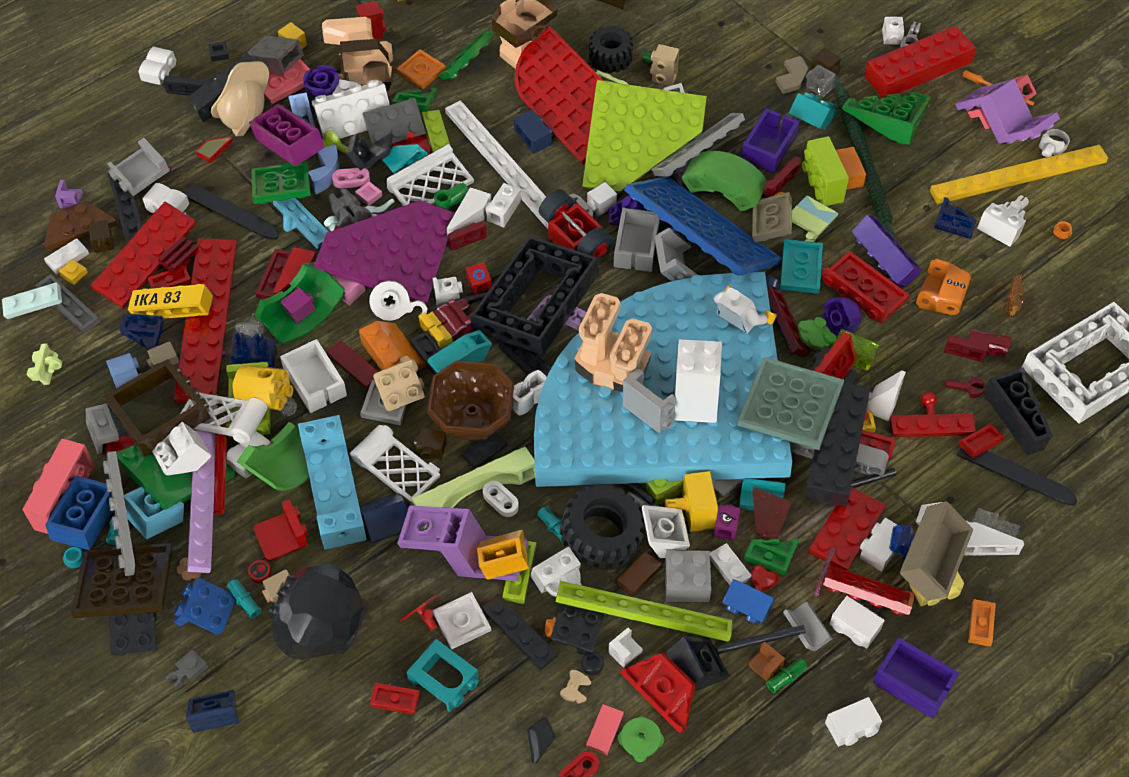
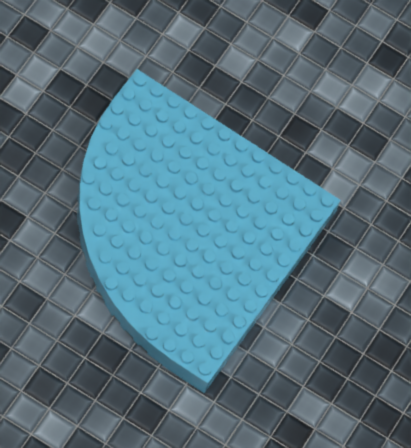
[534,272,792,487]

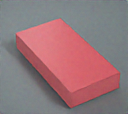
[586,704,624,756]

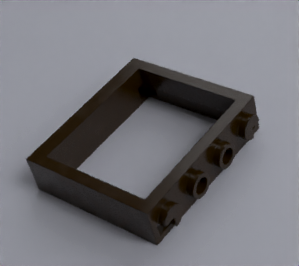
[103,359,211,457]

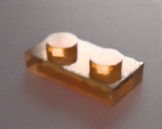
[1006,274,1024,318]

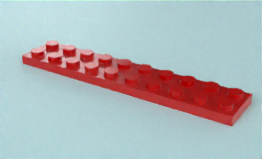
[174,238,237,405]

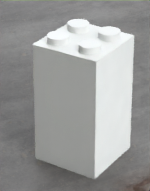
[674,339,722,423]

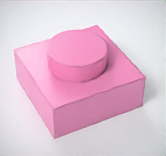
[355,182,382,206]

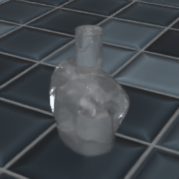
[234,313,263,346]

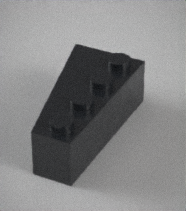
[189,51,253,122]
[983,367,1053,456]

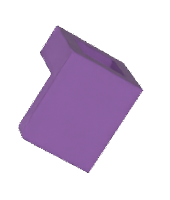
[55,180,83,209]

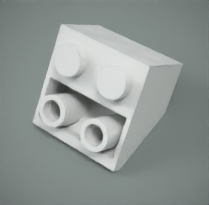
[152,422,212,475]

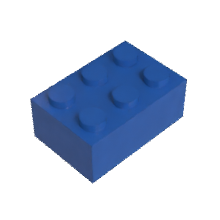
[45,476,113,550]

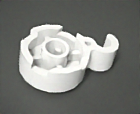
[370,280,427,321]

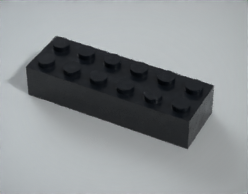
[804,382,871,507]

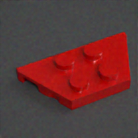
[620,653,696,733]

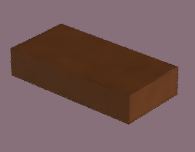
[617,551,662,596]

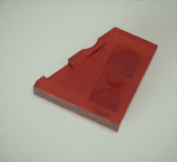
[752,487,792,540]

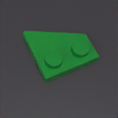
[392,88,437,112]
[744,539,799,576]

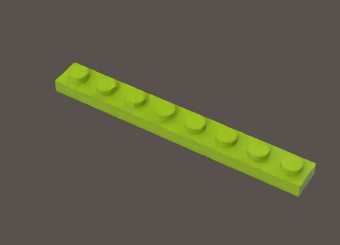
[555,581,732,642]

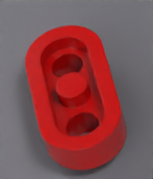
[559,752,599,777]

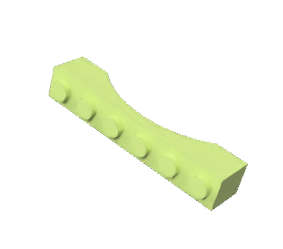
[412,447,535,529]

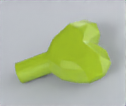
[322,130,348,155]

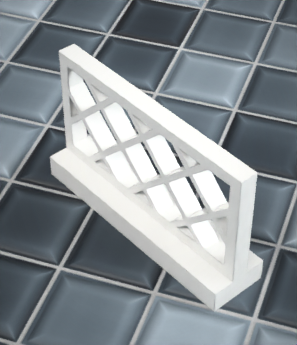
[387,144,474,206]

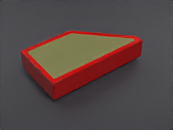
[196,137,233,163]

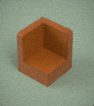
[749,642,785,681]

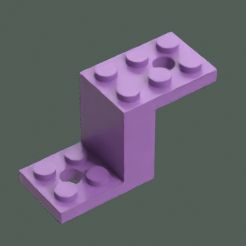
[955,79,1060,144]
[397,505,528,581]

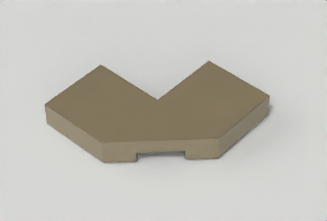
[776,56,808,94]

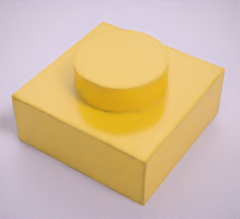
[58,259,88,285]

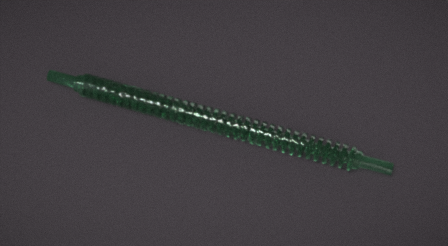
[833,76,896,238]

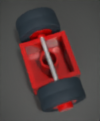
[539,189,613,260]

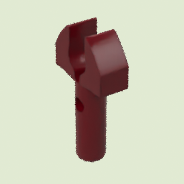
[945,376,985,398]

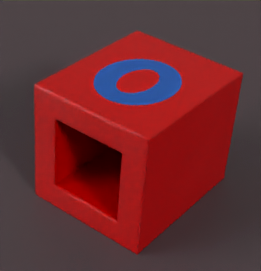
[466,263,492,294]

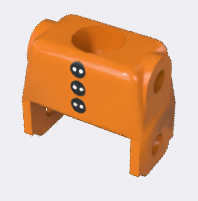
[916,259,971,315]

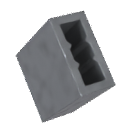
[248,36,304,74]

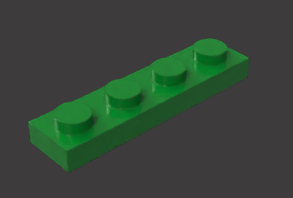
[438,30,494,81]

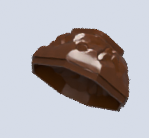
[427,361,515,440]

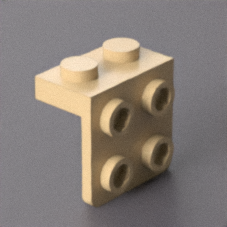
[373,356,425,411]

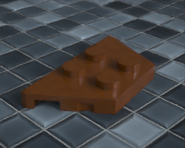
[44,201,117,251]

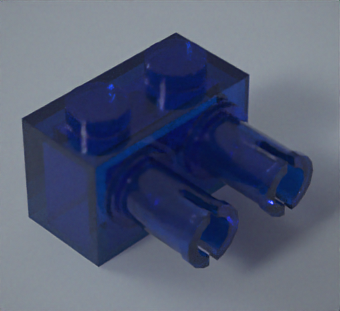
[231,332,277,368]

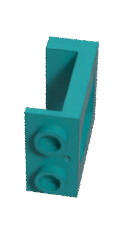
[407,639,479,712]

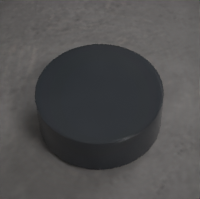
[581,651,604,675]

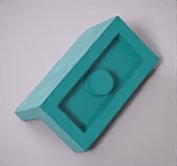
[739,478,786,514]

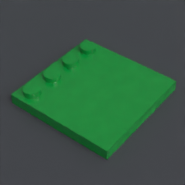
[116,444,235,510]

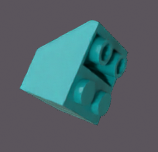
[789,92,839,129]

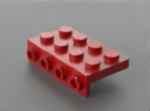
[821,251,910,324]

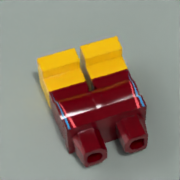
[418,298,474,349]

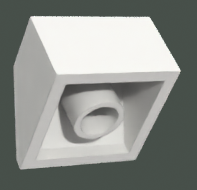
[642,505,690,558]

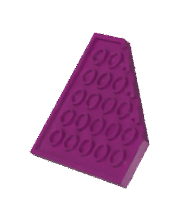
[314,200,455,305]

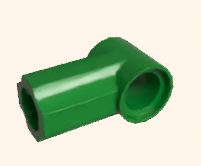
[434,182,468,211]

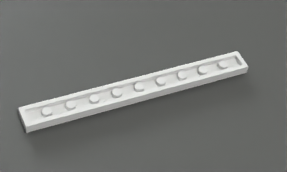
[445,101,548,229]

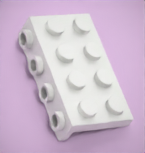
[312,79,390,139]

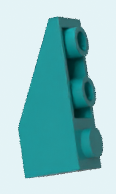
[427,330,492,373]

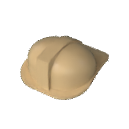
[211,61,269,136]

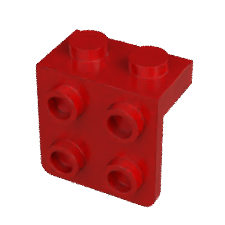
[253,500,309,561]

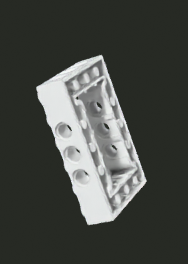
[1022,302,1129,423]

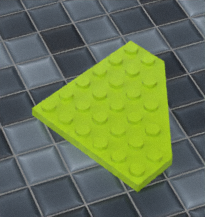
[582,80,707,194]

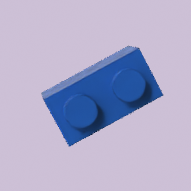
[722,579,775,625]

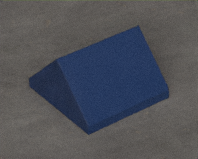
[359,493,407,543]
[186,690,239,733]

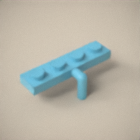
[273,198,329,249]

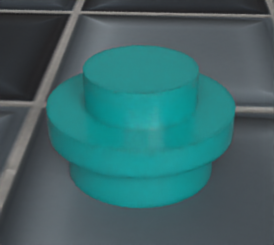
[63,547,84,568]

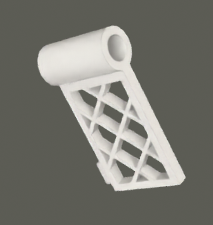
[180,393,268,443]
[350,425,440,505]

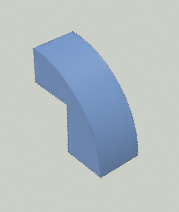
[308,144,340,194]

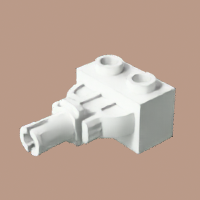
[977,195,1029,247]
[530,546,582,597]

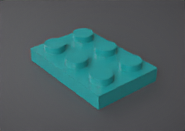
[780,239,823,294]

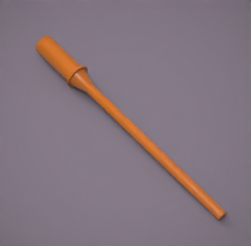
[963,70,1034,105]

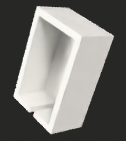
[280,339,347,413]

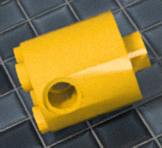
[232,365,293,410]

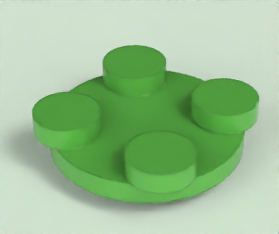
[798,317,836,350]
[618,716,664,762]

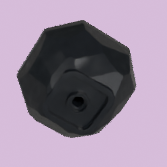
[267,564,367,660]

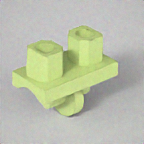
[27,344,62,385]

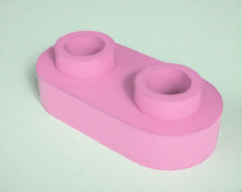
[332,168,370,188]

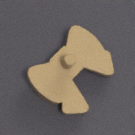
[560,670,591,704]

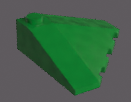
[842,92,932,145]

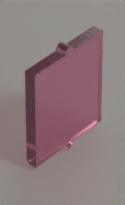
[814,548,835,597]

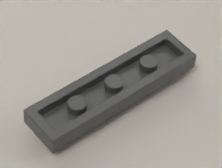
[35,274,100,334]

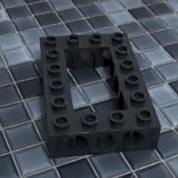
[471,236,599,356]

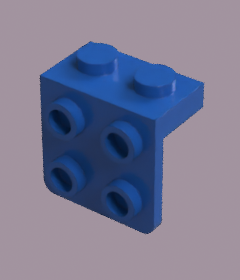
[173,578,236,635]

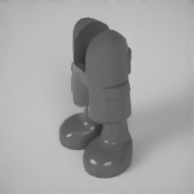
[329,188,373,227]

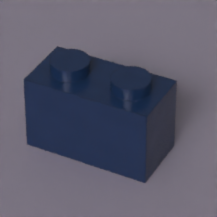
[514,110,553,154]

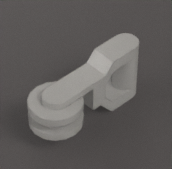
[900,21,921,48]

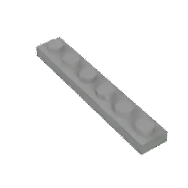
[652,113,745,177]
[103,451,135,576]

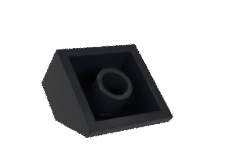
[666,637,730,691]

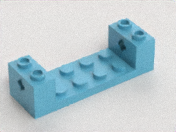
[298,415,366,550]

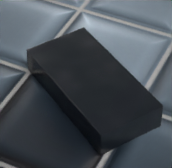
[462,432,507,469]

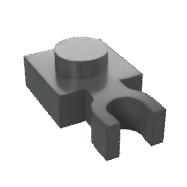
[165,650,208,691]

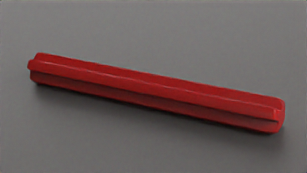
[213,424,227,515]

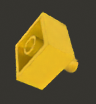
[665,471,718,532]

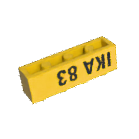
[128,284,213,321]

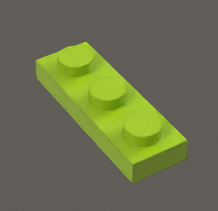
[421,110,450,153]
[502,541,537,604]

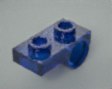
[889,525,915,561]

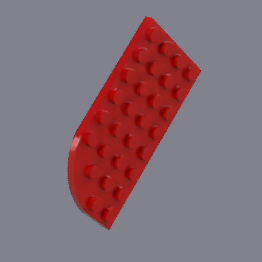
[515,26,604,165]

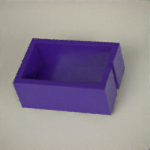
[741,108,800,173]
[873,637,959,719]

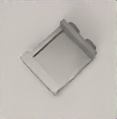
[107,138,170,196]
[654,228,697,281]
[623,368,675,434]

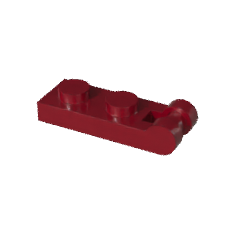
[763,156,802,198]

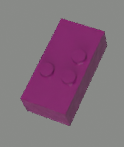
[249,104,325,166]

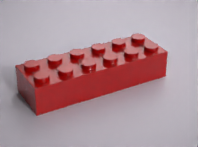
[864,25,976,98]

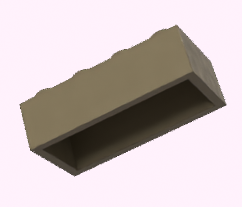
[900,501,974,601]

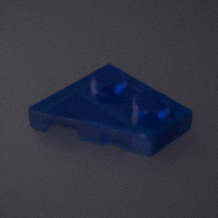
[934,197,977,239]
[120,313,164,350]

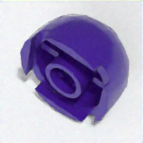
[303,65,340,99]
[822,297,861,338]

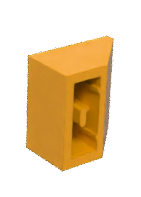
[477,530,529,580]

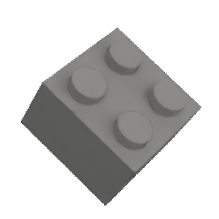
[665,550,711,602]

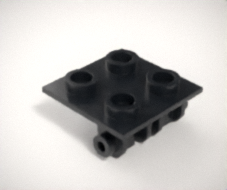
[550,603,605,655]
[108,612,157,655]

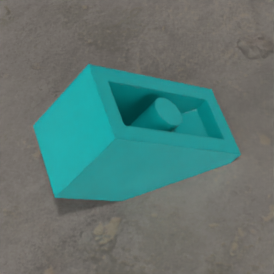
[382,144,428,174]

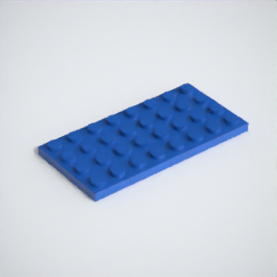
[624,177,782,276]

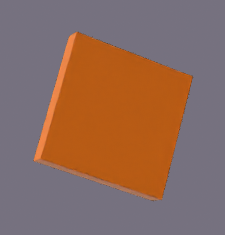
[396,49,446,90]

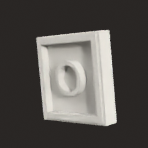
[432,592,491,650]

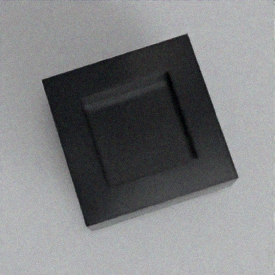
[208,41,229,62]

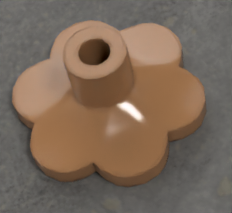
[176,557,201,581]

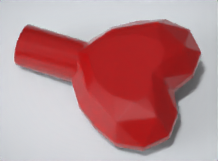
[751,565,779,592]

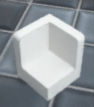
[609,628,642,668]

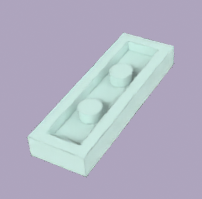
[2,282,62,319]

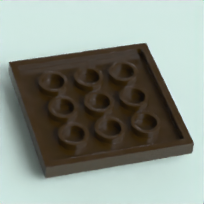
[71,543,173,618]

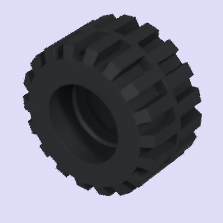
[589,26,633,73]

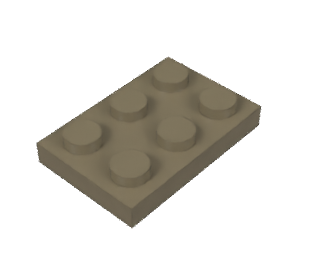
[752,192,792,242]

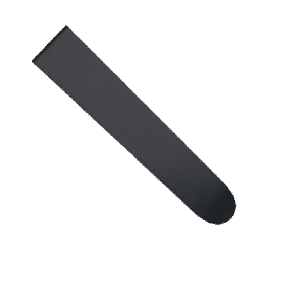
[184,183,278,240]
[957,448,1077,506]

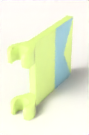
[792,196,838,242]

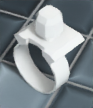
[1039,129,1070,157]

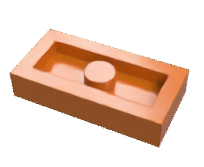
[968,599,996,647]

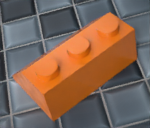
[359,321,426,370]

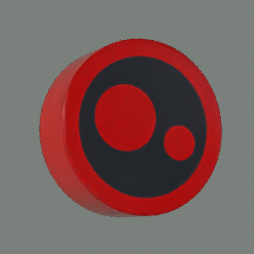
[248,560,271,583]

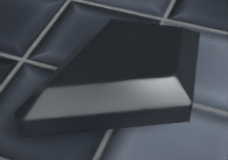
[527,717,556,763]

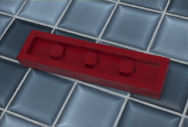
[767,287,810,357]

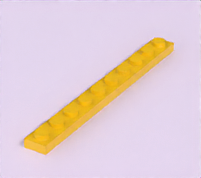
[930,145,1108,204]

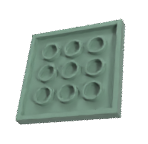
[738,357,844,450]

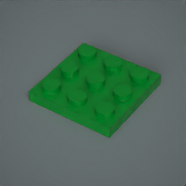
[251,161,311,204]

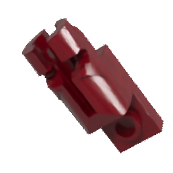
[944,329,1011,362]

